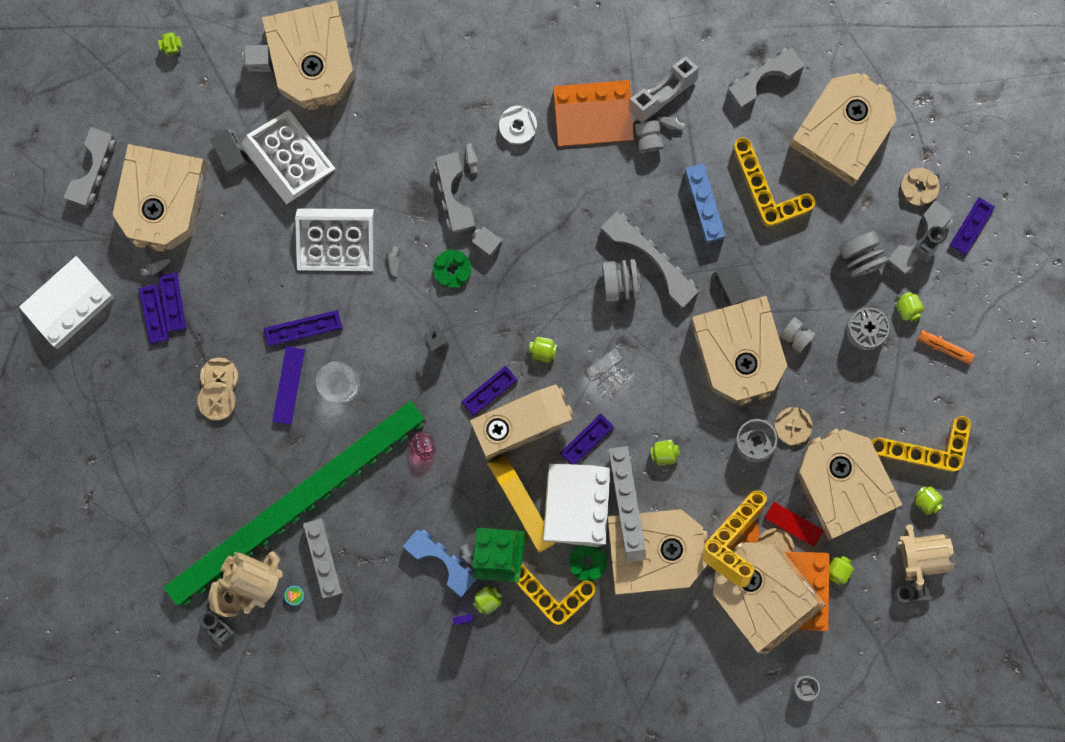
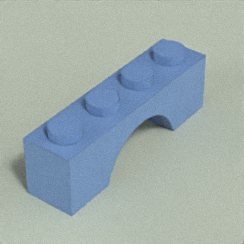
[684,163,725,244]
[403,529,477,597]

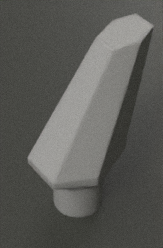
[654,116,685,131]
[466,144,478,173]
[386,246,400,278]
[141,258,171,276]
[460,545,475,570]

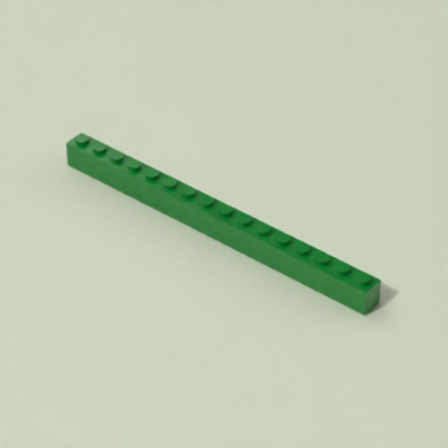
[163,401,425,606]

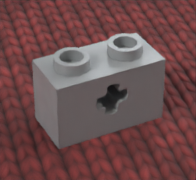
[242,45,272,72]

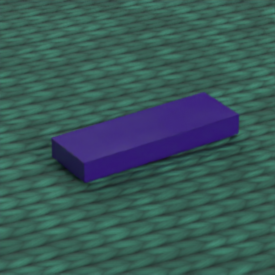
[949,197,995,256]
[159,273,187,332]
[138,284,169,344]
[461,365,518,417]
[560,413,614,465]
[452,614,474,626]

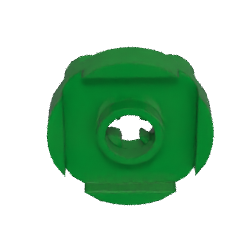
[433,250,471,288]
[569,545,607,581]

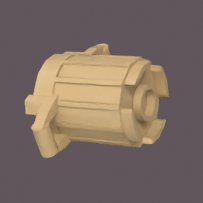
[898,524,955,590]
[219,551,283,614]

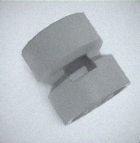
[635,121,664,153]
[779,317,815,353]
[793,676,820,701]

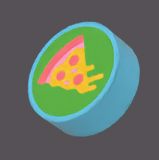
[284,586,304,605]

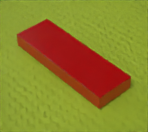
[764,502,824,547]

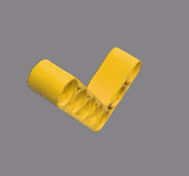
[733,137,815,227]
[871,416,971,472]
[487,454,556,553]
[702,490,767,587]
[516,564,595,625]

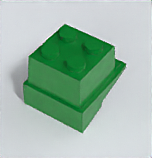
[473,528,528,582]

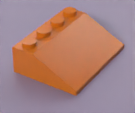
[553,80,634,147]
[785,552,830,631]

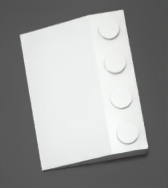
[240,110,335,205]
[295,209,374,271]
[19,256,114,349]
[543,464,610,547]

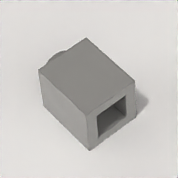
[472,226,502,258]

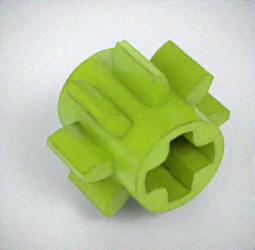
[158,33,182,55]

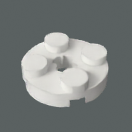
[499,106,537,145]

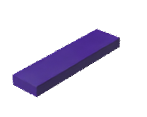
[264,310,343,347]
[272,346,305,425]

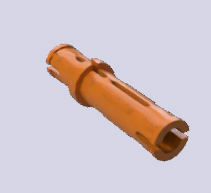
[917,329,975,365]

